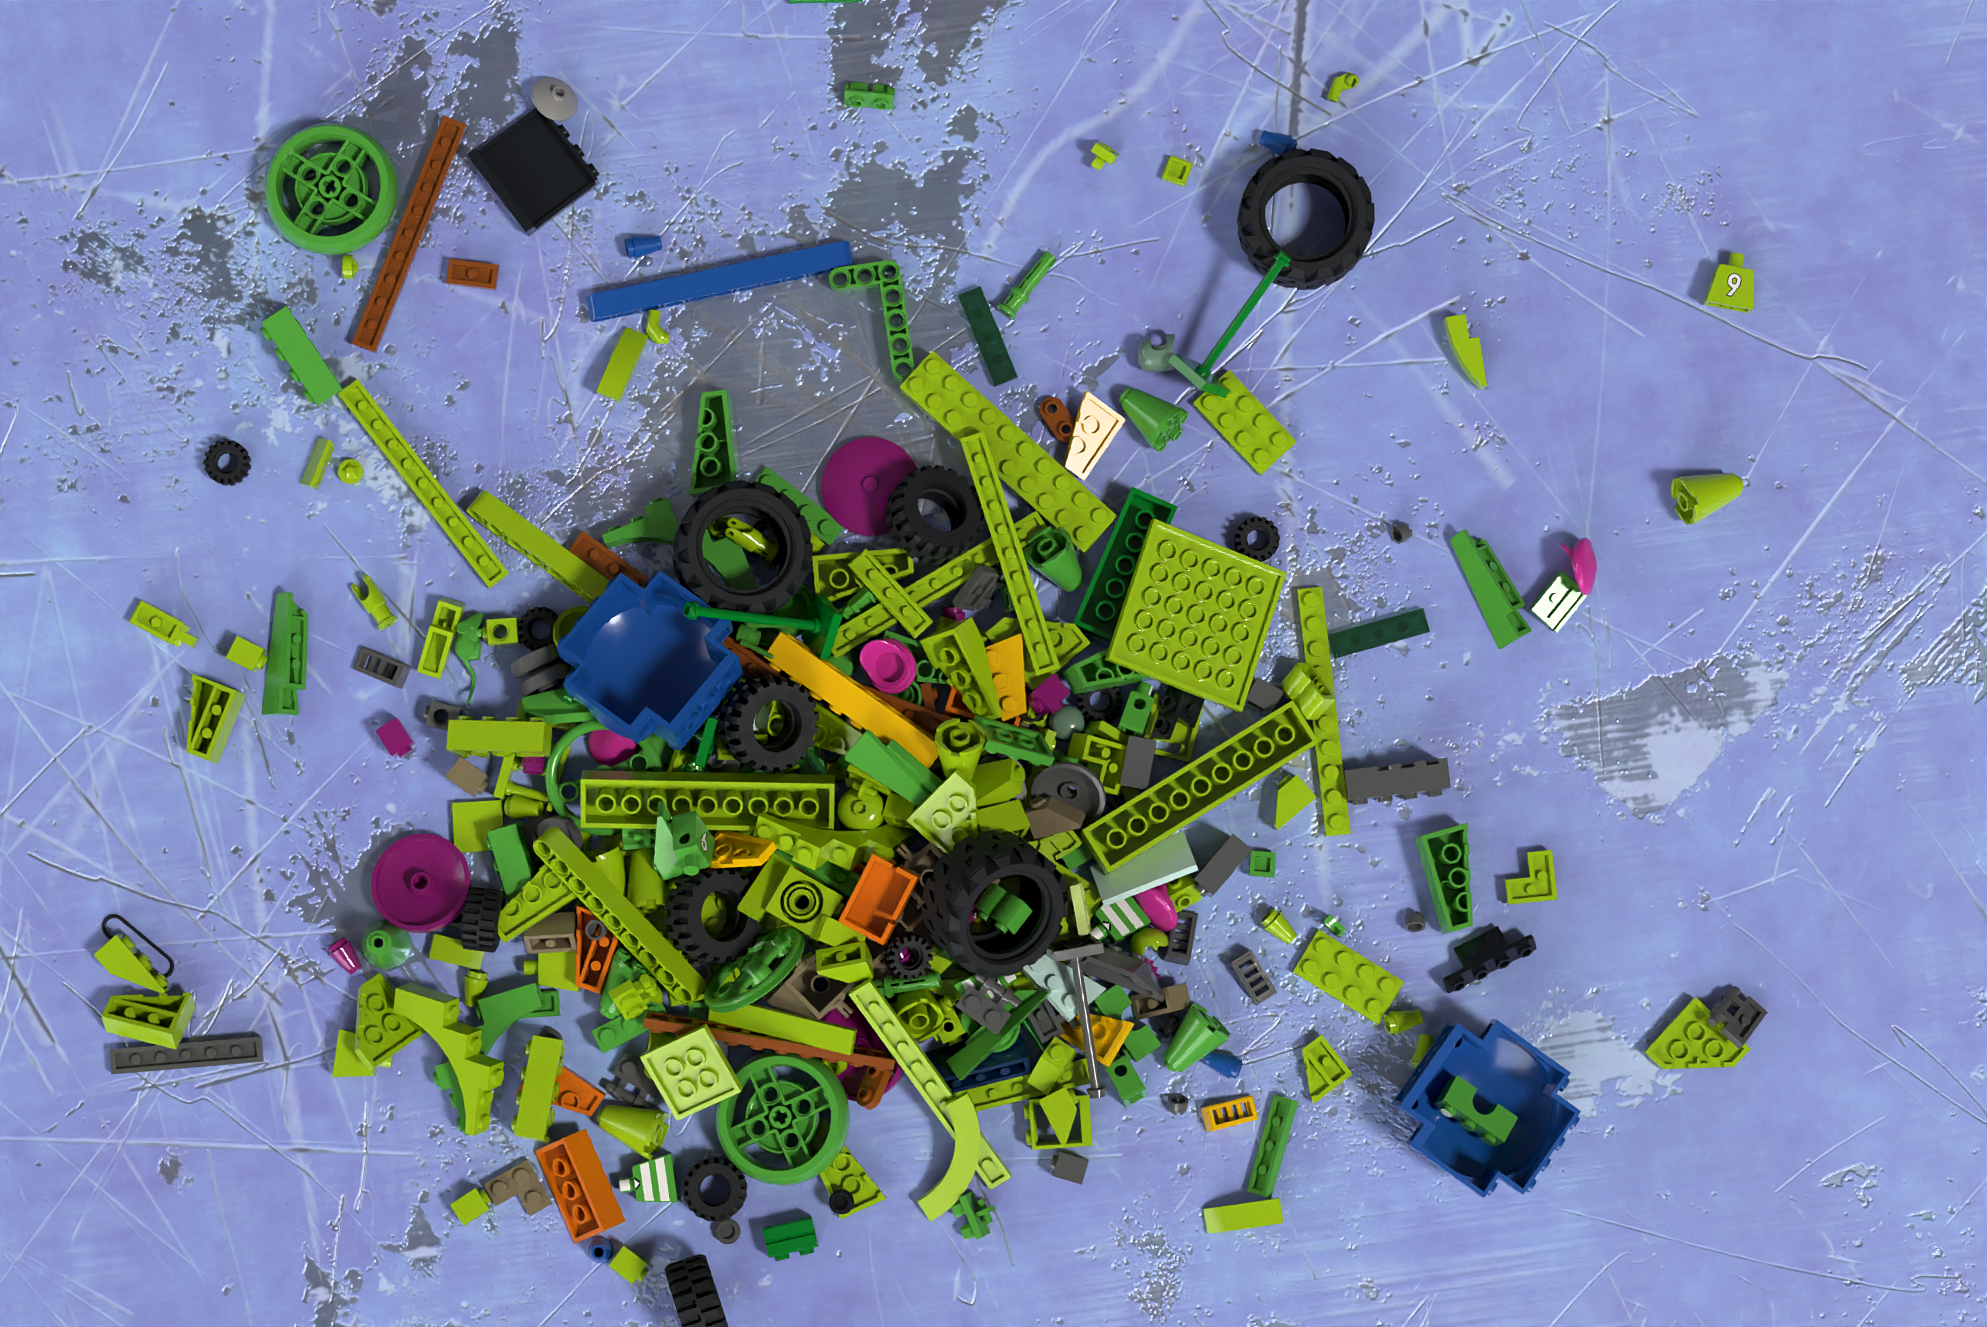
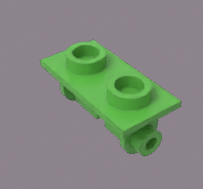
[844,81,895,110]

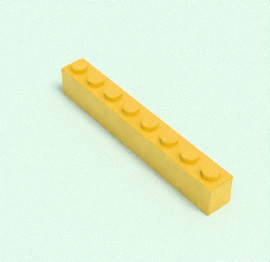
[764,631,940,771]

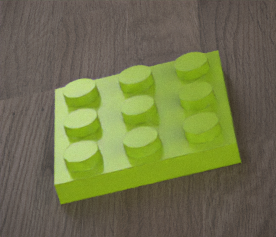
[640,1024,743,1121]

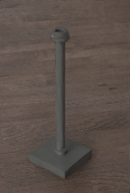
[1045,936,1106,1099]

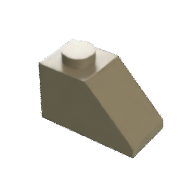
[445,756,489,797]
[1025,796,1085,839]
[523,912,577,954]
[1130,983,1192,1020]

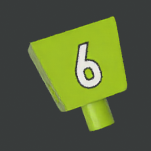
[1703,253,1754,314]

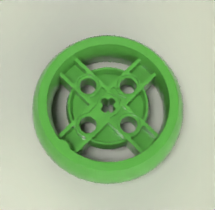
[264,122,398,255]
[715,1050,850,1186]

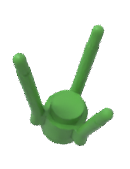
[736,623,788,659]

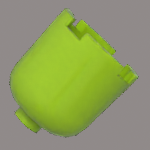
[837,788,885,831]

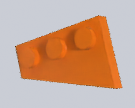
[515,1065,606,1116]

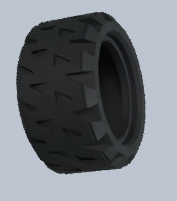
[1237,148,1375,290]
[672,480,813,622]
[922,830,1068,978]

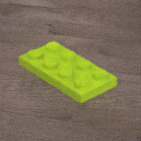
[1193,370,1297,476]
[1292,929,1404,1025]

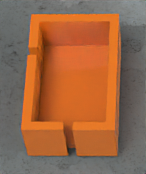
[838,852,921,945]

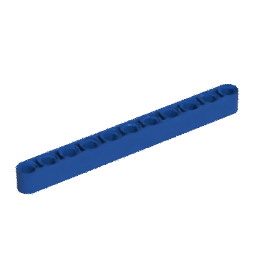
[586,241,854,322]

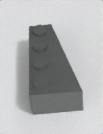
[1344,758,1451,805]

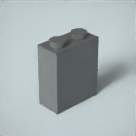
[1193,833,1252,897]

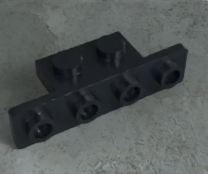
[1150,685,1205,740]
[1443,926,1537,994]

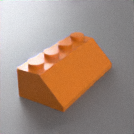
[535,1129,625,1244]

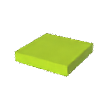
[452,800,504,853]

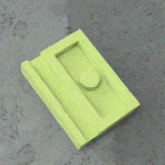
[1068,880,1091,936]

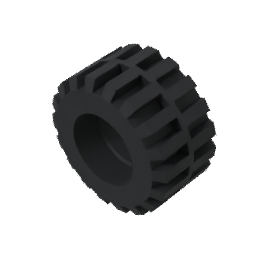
[461,887,505,953]
[683,1157,748,1222]

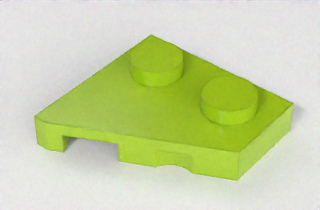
[1301,1034,1352,1104]

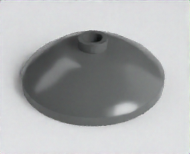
[1031,762,1106,830]

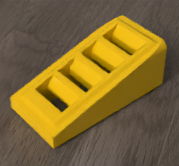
[1201,1095,1258,1133]

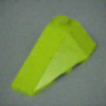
[920,617,1002,720]

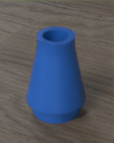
[1259,130,1298,156]
[624,235,662,260]
[1204,1051,1243,1079]
[588,1238,614,1264]

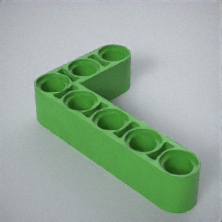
[829,260,915,383]

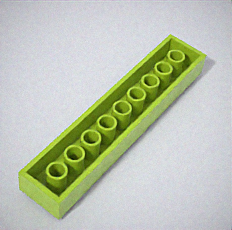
[899,350,1117,556]
[1079,700,1319,876]
[581,770,835,831]

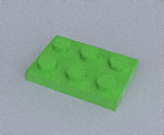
[973,715,1055,766]

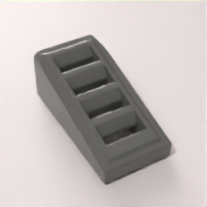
[353,646,411,689]
[1164,910,1198,966]
[1229,950,1277,1006]

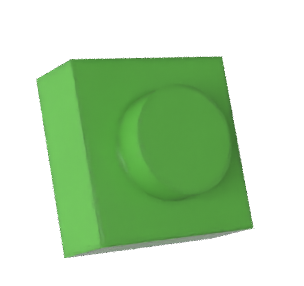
[1248,851,1276,878]

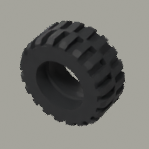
[885,465,985,565]
[718,673,819,773]
[664,868,764,964]
[664,1254,728,1327]

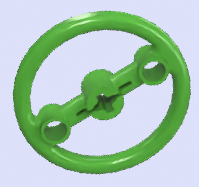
[545,720,662,836]
[704,926,805,1013]

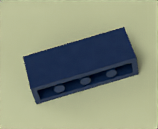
[924,1030,1032,1093]

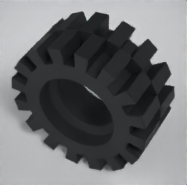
[203,439,251,486]
[1234,516,1280,562]
[518,606,559,651]
[1077,686,1122,723]
[884,931,933,980]

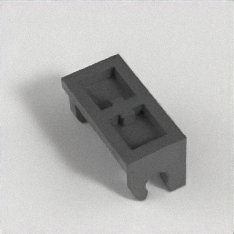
[1120,735,1157,790]

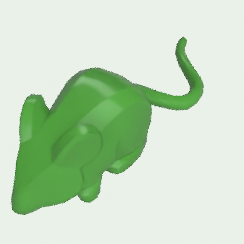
[455,613,484,705]

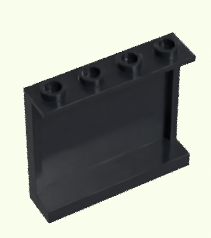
[467,108,600,236]

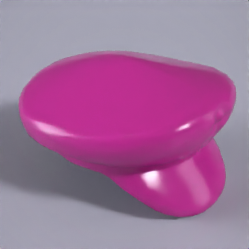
[1559,538,1597,595]
[860,638,917,694]
[588,730,639,766]
[1131,883,1178,931]

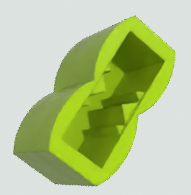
[1281,662,1336,720]

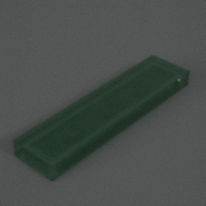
[958,286,1018,387]
[1328,608,1430,659]

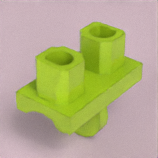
[847,763,893,800]

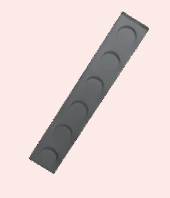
[110,1037,264,1074]

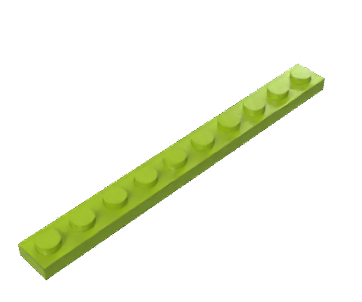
[338,379,510,589]
[960,431,1061,677]
[831,511,1047,660]
[1297,587,1351,837]
[849,978,1012,1190]

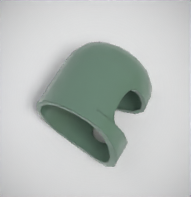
[1137,334,1175,372]
[1045,705,1085,742]

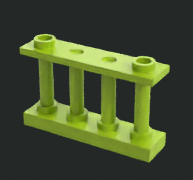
[493,700,583,813]

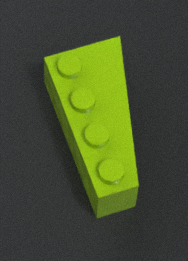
[812,548,914,604]
[446,716,552,758]
[511,1035,566,1144]

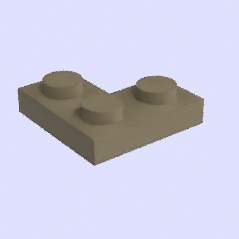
[483,1159,553,1216]

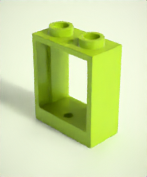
[1024,1095,1093,1150]

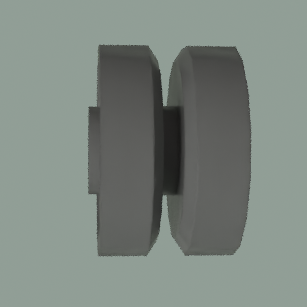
[509,644,571,697]

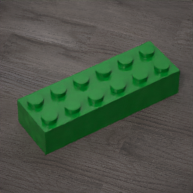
[1073,487,1178,643]

